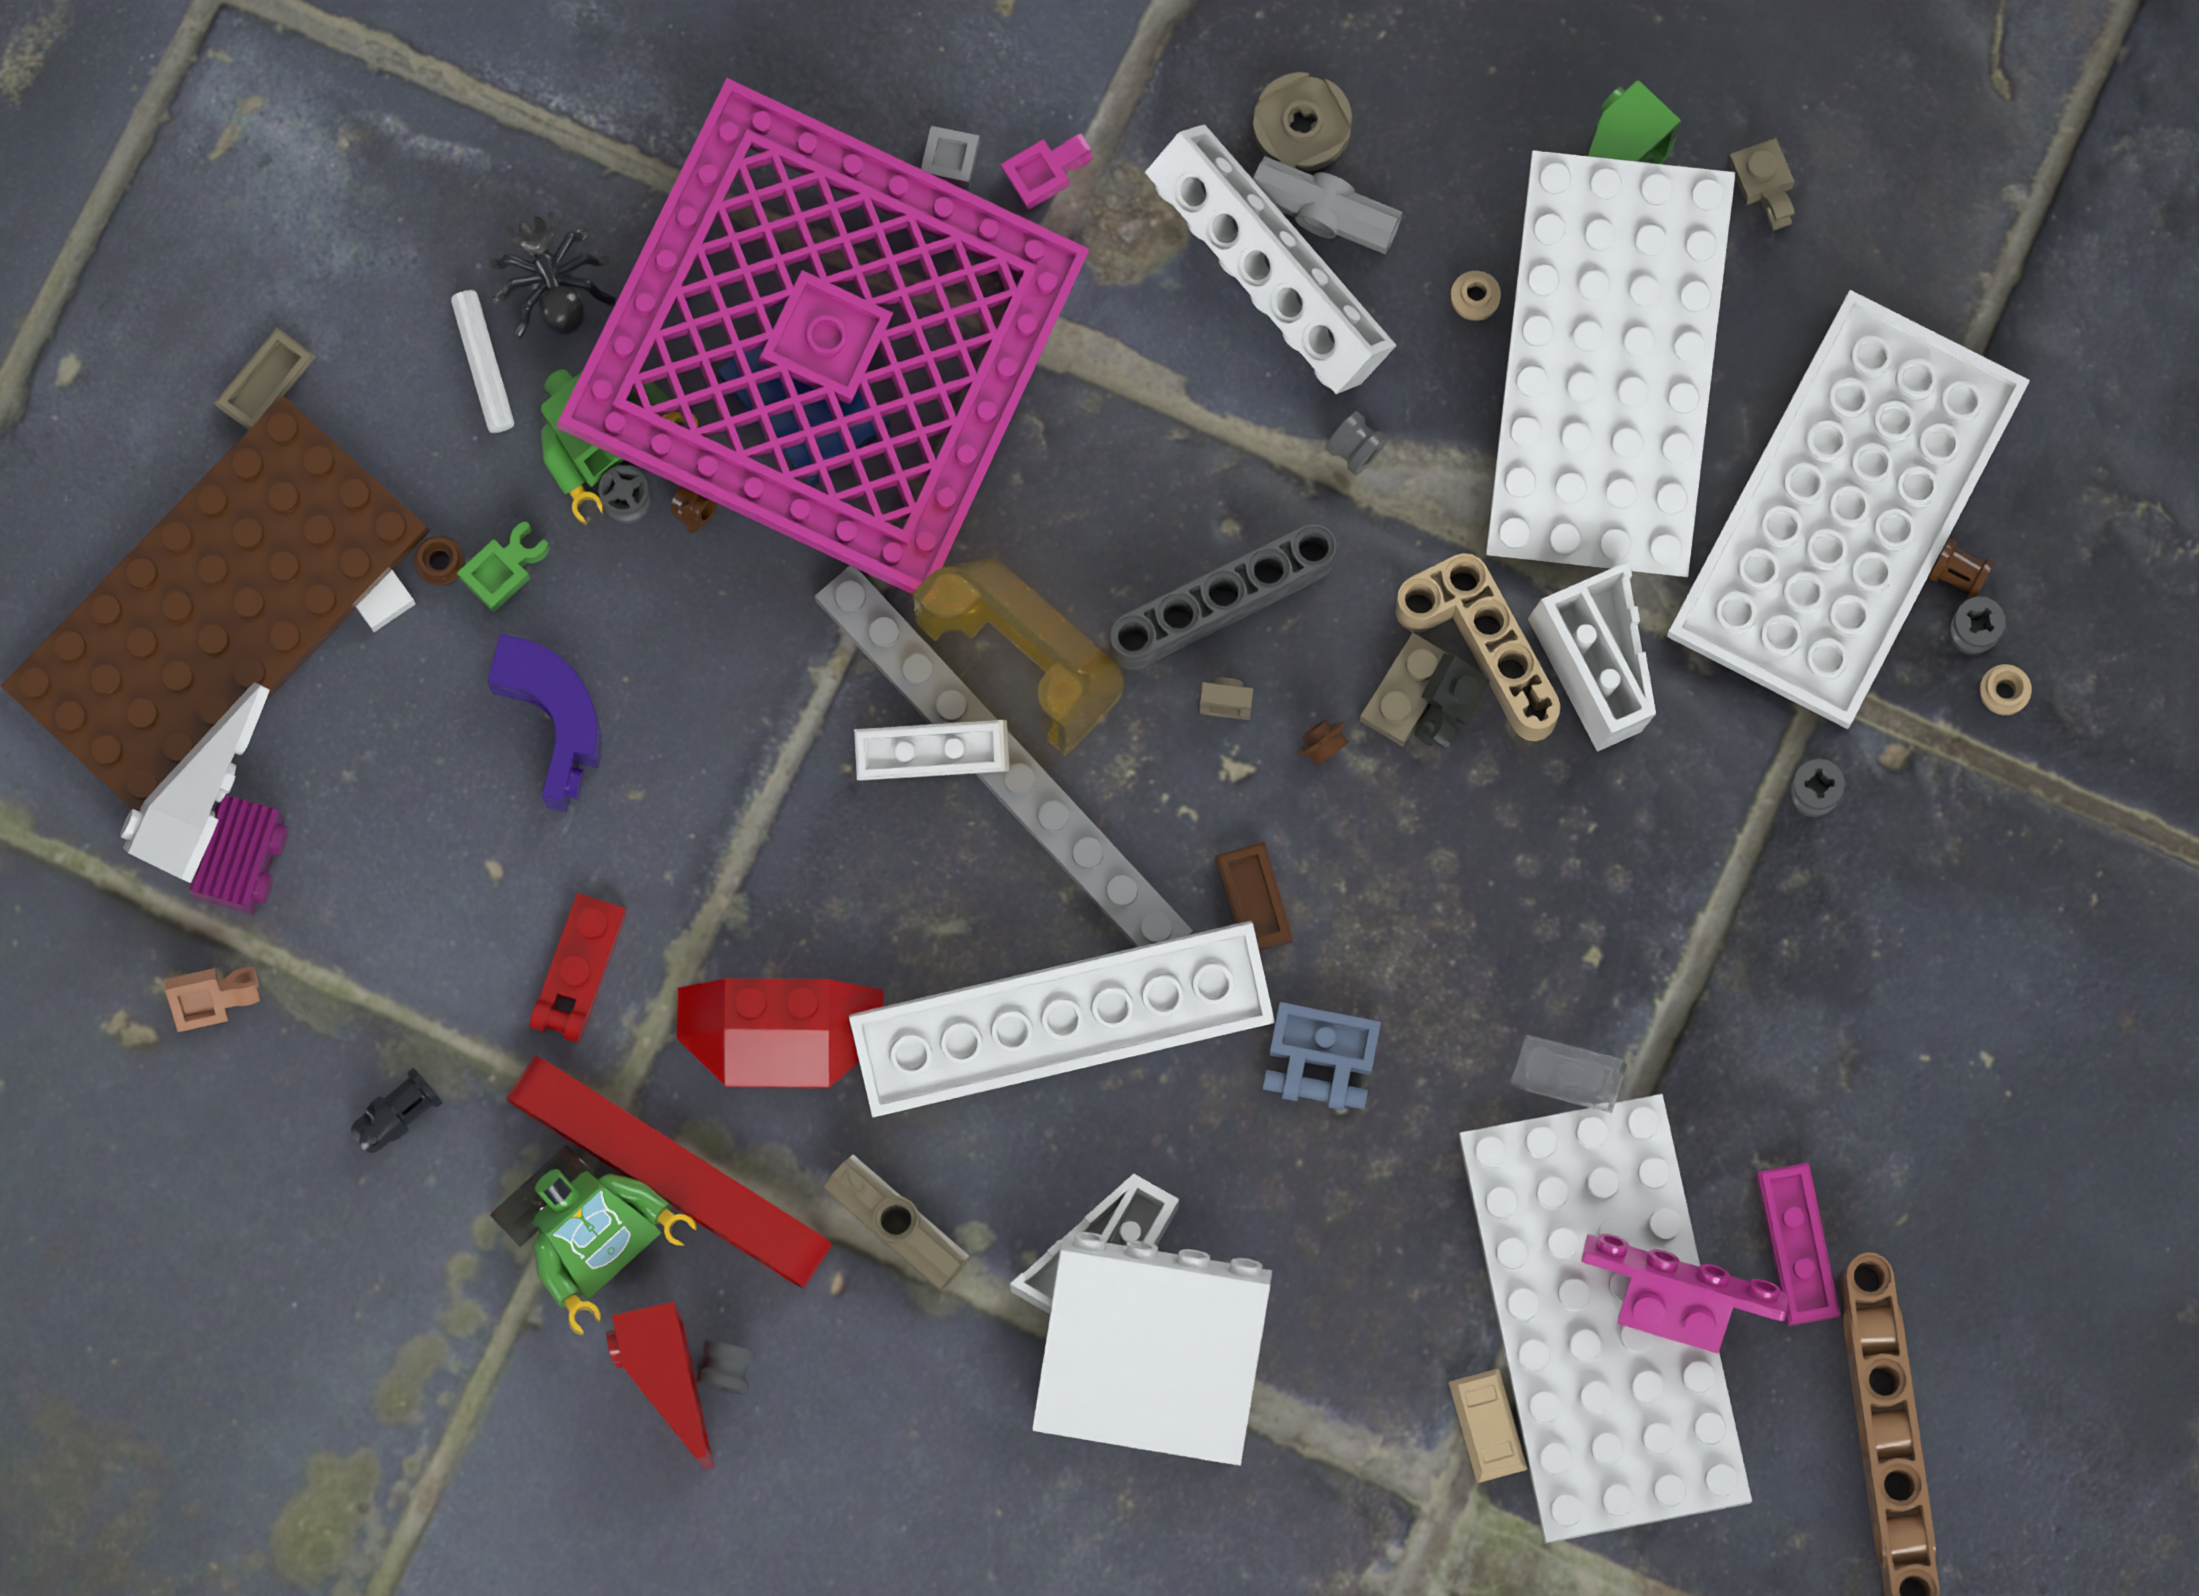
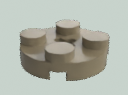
[1253,72,1352,173]

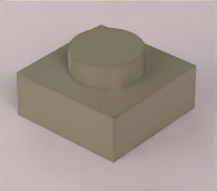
[1199,677,1253,720]

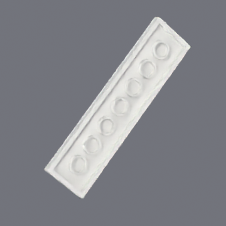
[849,921,1275,1117]

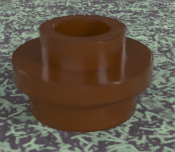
[414,536,465,586]

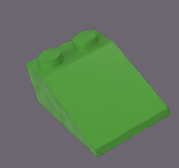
[1588,80,1681,164]

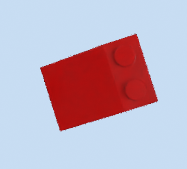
[606,1301,715,1470]

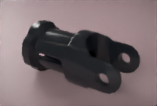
[351,1067,443,1153]

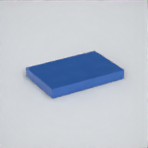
[717,326,890,487]

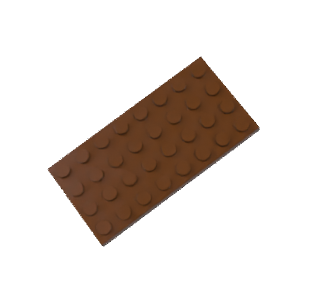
[0,395,430,811]

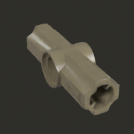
[823,1154,970,1292]

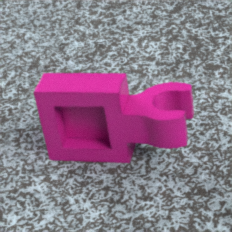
[1001,134,1093,211]

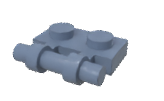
[1263,1002,1381,1111]

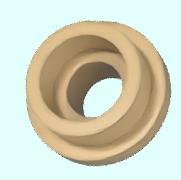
[1451,271,1501,321]
[1980,664,2032,715]

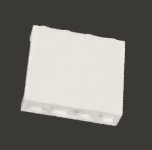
[1032,1232,1272,1466]

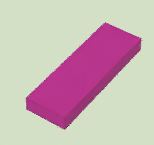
[1756,1163,1841,1326]

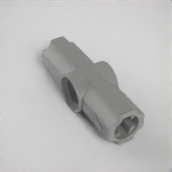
[1253,156,1402,255]

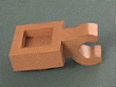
[165,967,260,1032]

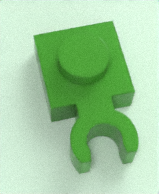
[457,521,550,613]

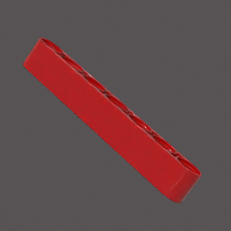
[505,1055,833,1289]

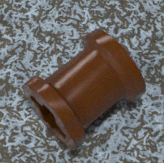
[1929,538,1995,599]

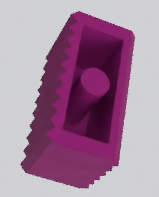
[188,795,289,915]

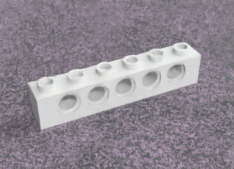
[1145,124,1397,394]

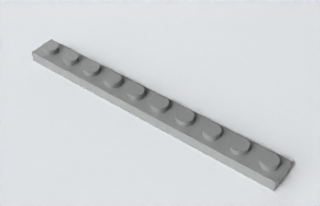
[815,566,1193,948]

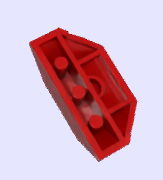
[676,978,884,1089]

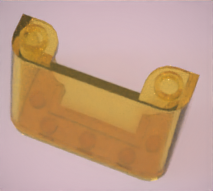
[912,557,1124,756]

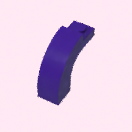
[487,634,602,812]

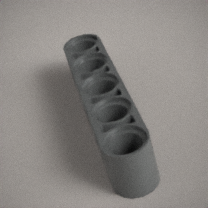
[1110,524,1337,670]

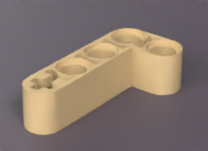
[1395,553,1560,741]

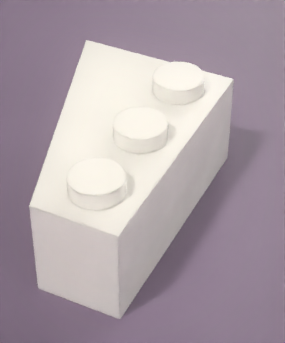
[1528,561,1656,752]
[1010,1174,1179,1315]

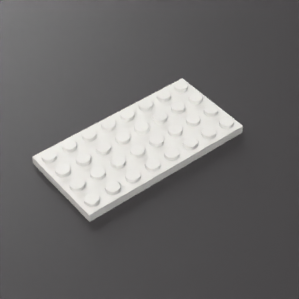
[1486,151,1735,577]
[1667,290,2030,729]
[1459,1094,1752,1544]

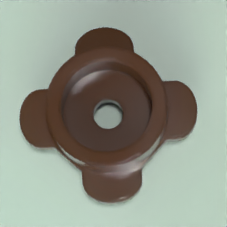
[671,486,717,533]
[1297,719,1348,765]

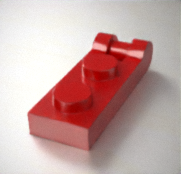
[529,893,627,1044]

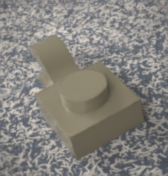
[1728,138,1795,231]

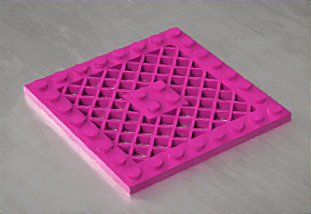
[557,78,1090,601]

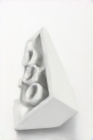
[120,682,270,883]

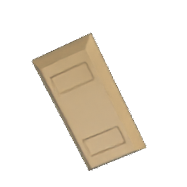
[1448,1368,1528,1483]

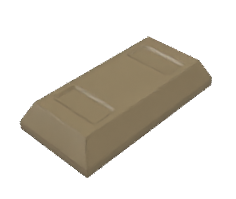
[214,327,316,430]

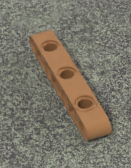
[1840,1252,1939,1596]

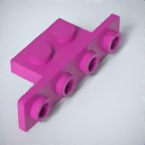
[1581,1234,1789,1354]

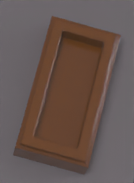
[1215,842,1293,951]

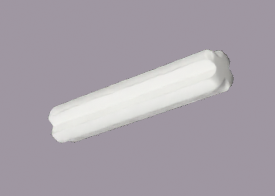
[451,290,514,433]

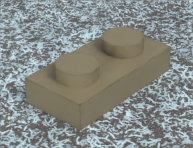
[1359,633,1448,747]

